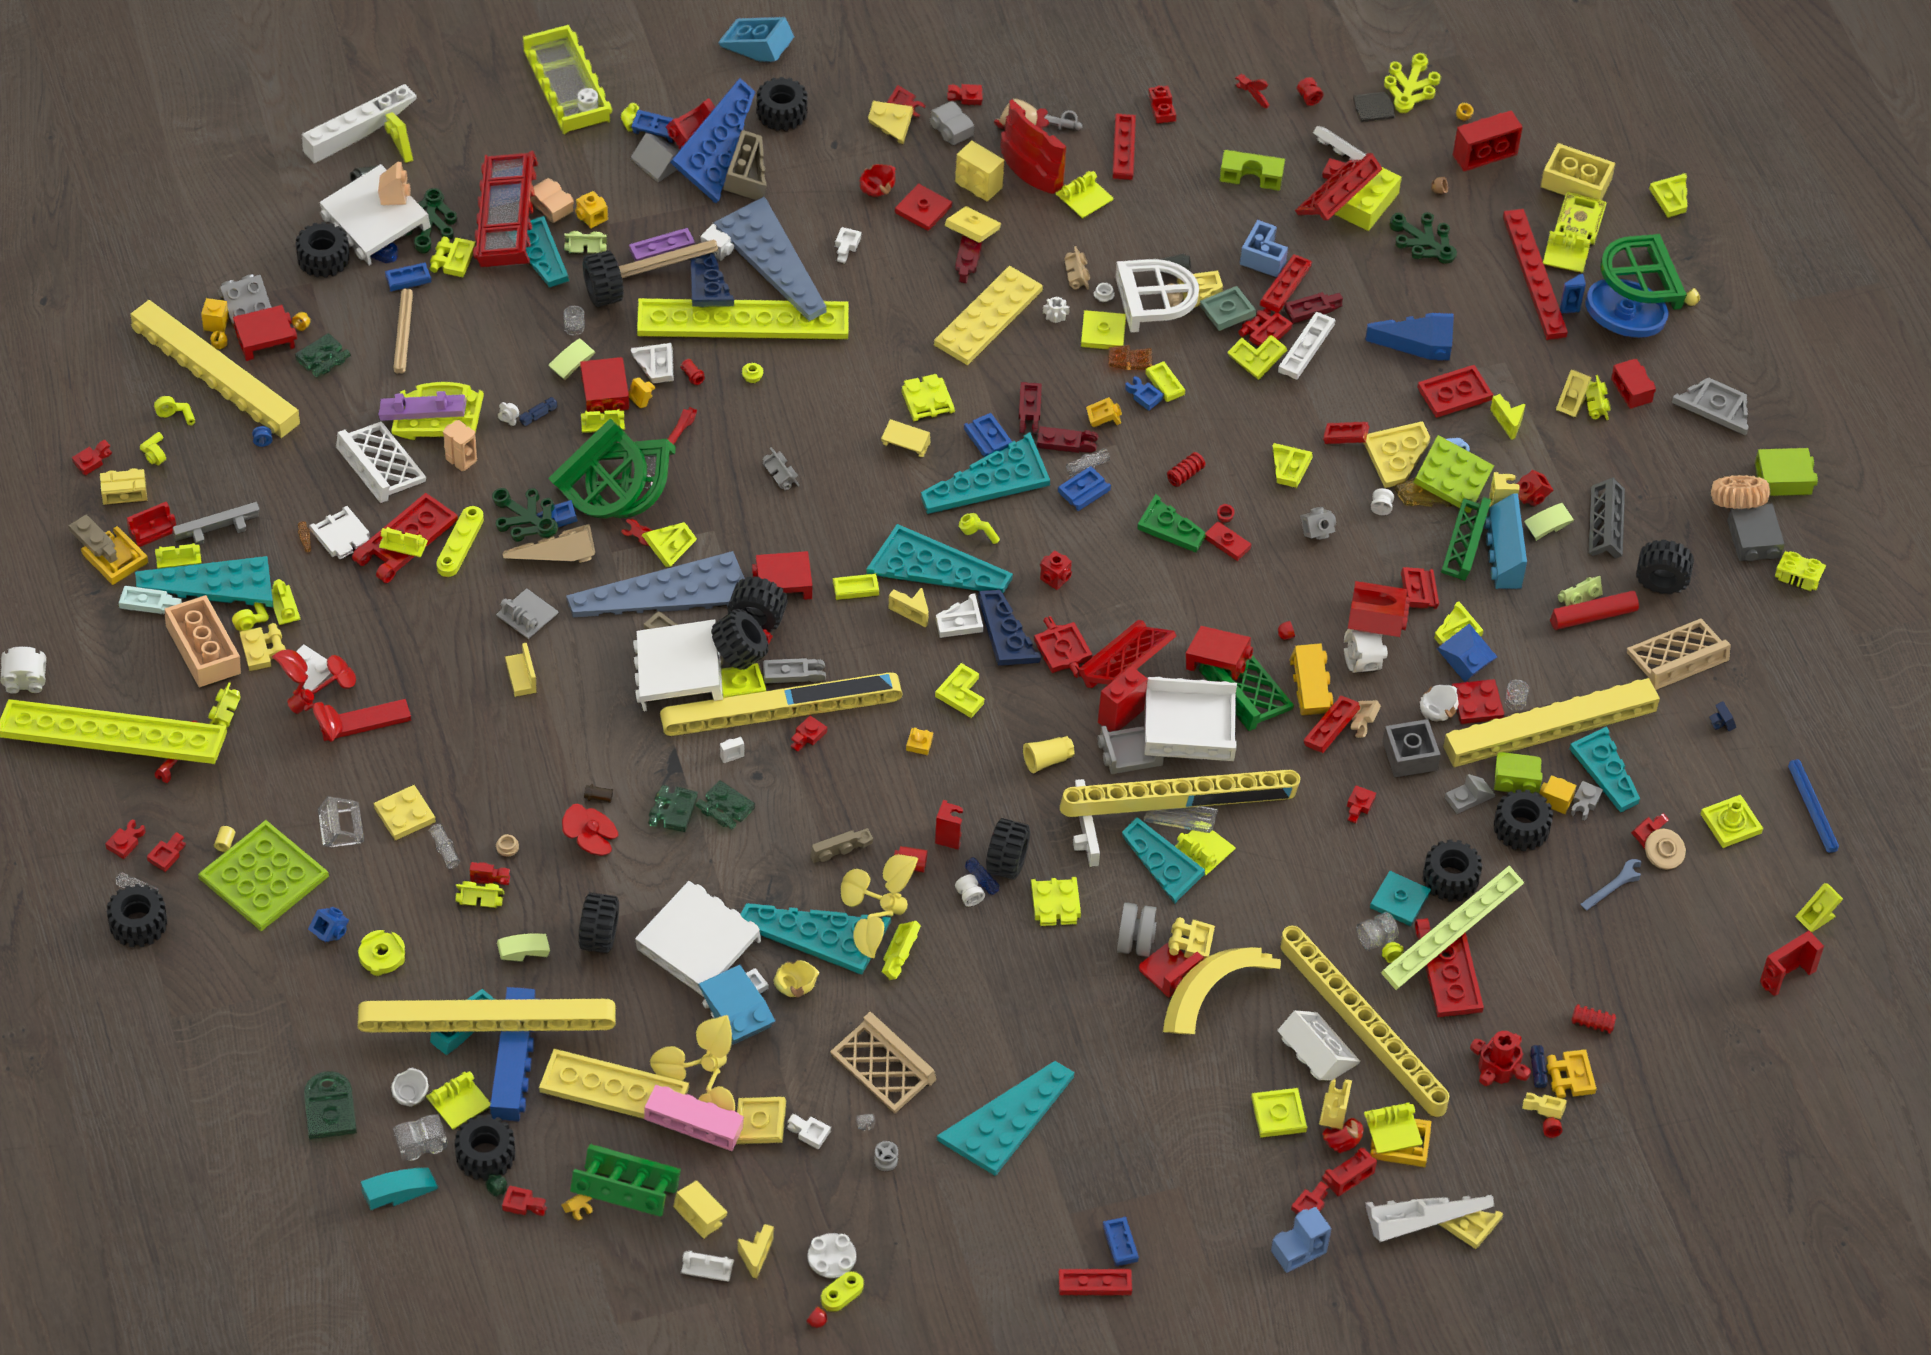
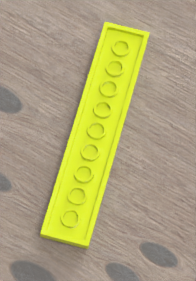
[637,299,848,339]
[0,699,227,764]

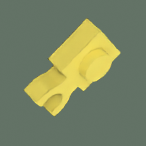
[1522,1092,1567,1119]

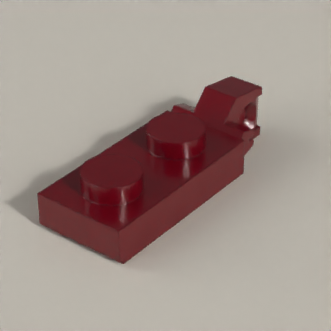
[955,235,983,283]
[1284,292,1343,323]

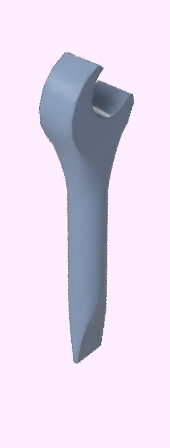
[1580,859,1641,911]

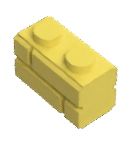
[100,468,147,505]

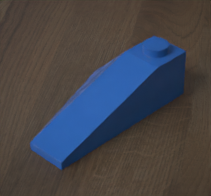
[1365,313,1454,360]

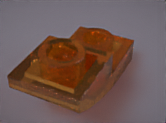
[1109,345,1153,370]

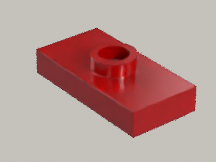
[1323,422,1369,444]
[1205,521,1252,561]

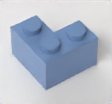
[1240,220,1288,277]
[1271,1207,1331,1273]

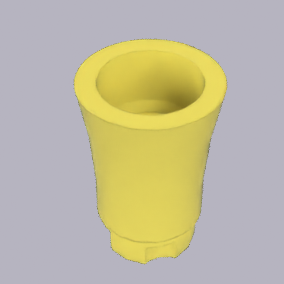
[1023,736,1075,773]

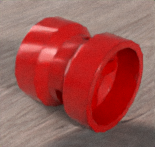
[1297,77,1324,106]

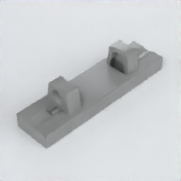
[172,502,259,545]

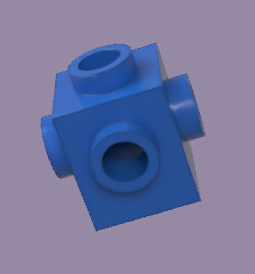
[308,907,349,942]

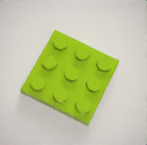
[1413,435,1494,513]

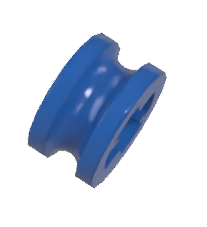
[252,426,272,447]

